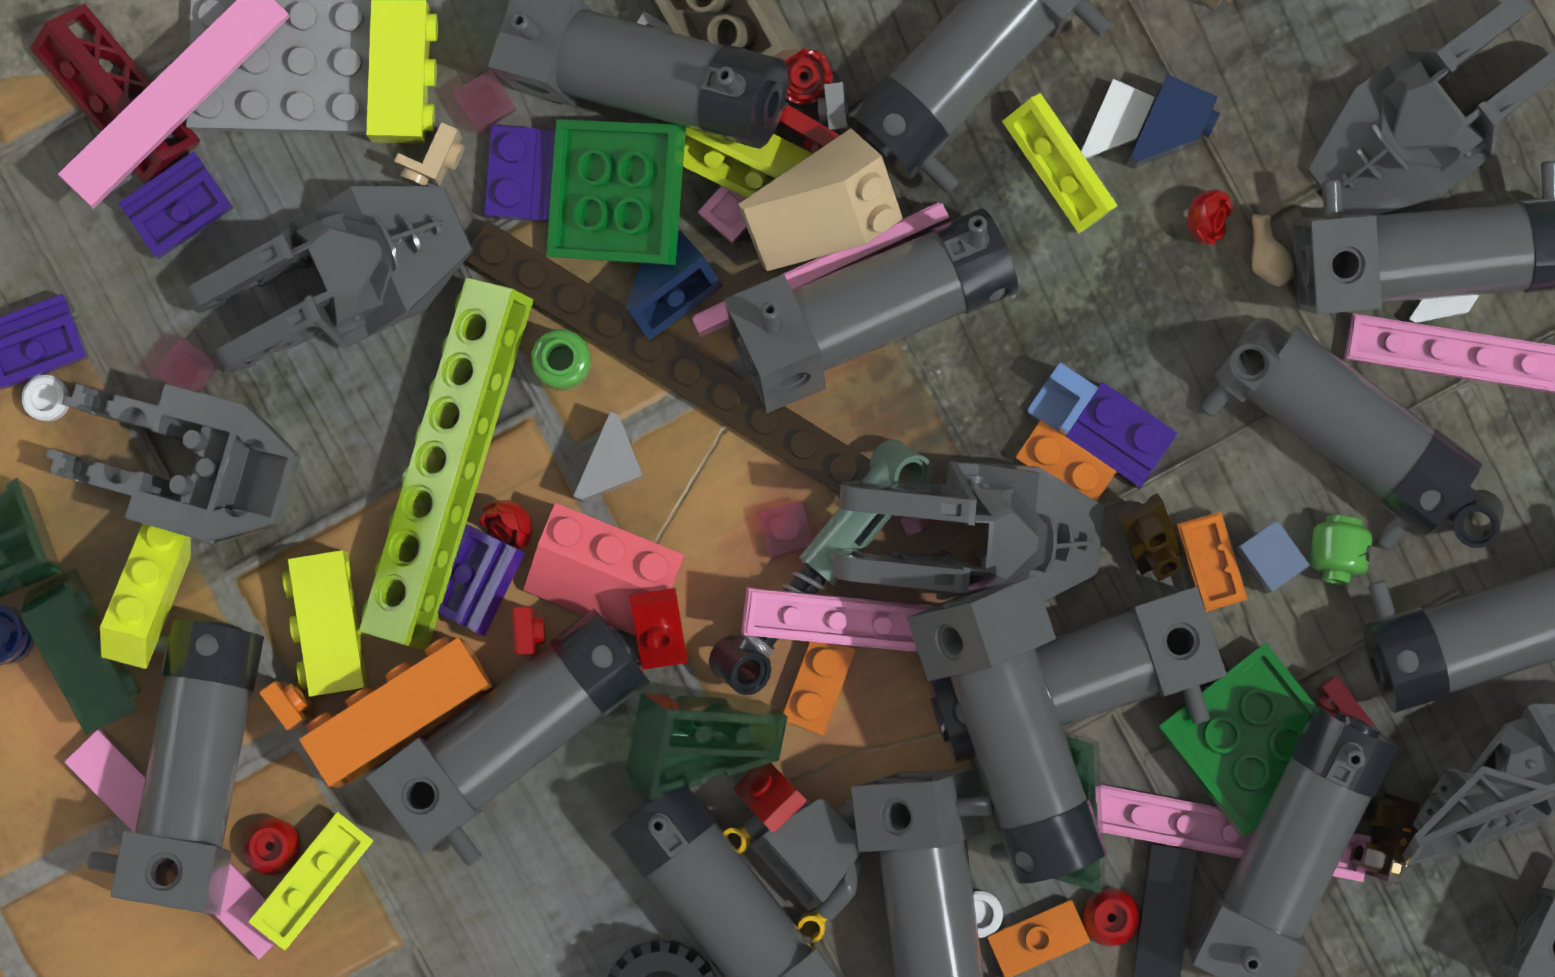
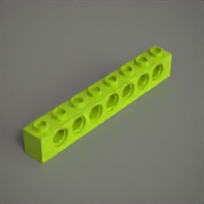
[359,278,534,650]

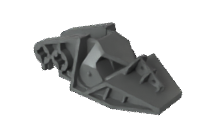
[1307,0,1555,216]
[186,186,473,374]
[45,384,301,545]
[830,462,1104,601]
[1402,704,1555,866]

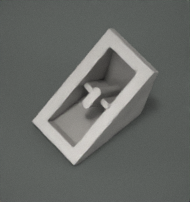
[573,411,644,503]

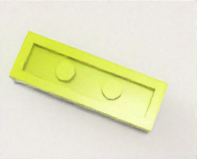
[1002,93,1118,234]
[248,812,374,951]

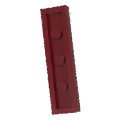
[30,4,201,184]

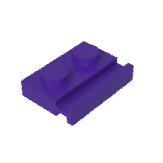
[484,125,556,222]
[118,151,234,260]
[0,294,89,390]
[1065,382,1178,489]
[438,524,525,636]

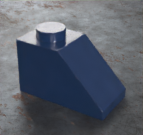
[1126,75,1220,169]
[626,230,723,341]

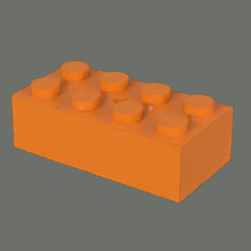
[299,636,496,788]

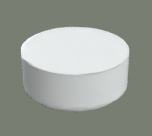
[22,375,71,422]
[973,890,1003,938]

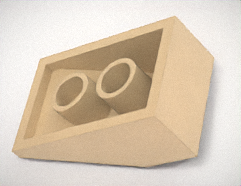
[738,129,903,271]

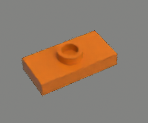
[1175,512,1248,612]
[987,899,1090,977]

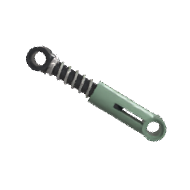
[709,440,933,695]

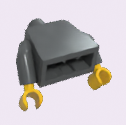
[724,798,862,942]

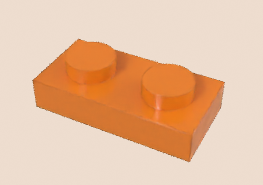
[1014,420,1117,501]
[781,642,856,736]
[259,681,314,730]

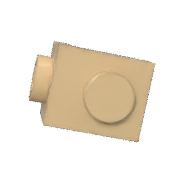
[394,122,465,187]

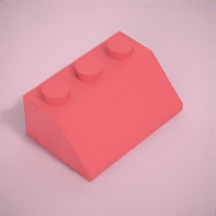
[523,503,685,636]

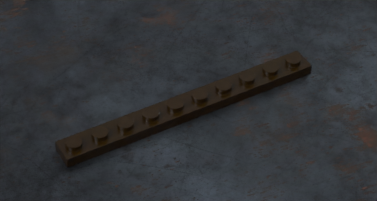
[465,220,870,495]

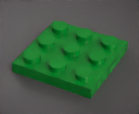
[546,119,686,265]
[1156,642,1315,838]

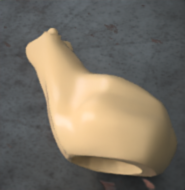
[1251,214,1295,286]

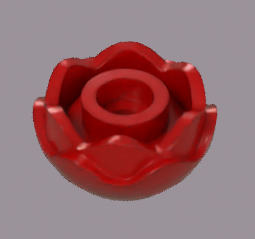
[785,48,833,104]
[1187,189,1233,245]
[479,500,533,549]
[242,817,300,875]
[1082,888,1140,947]

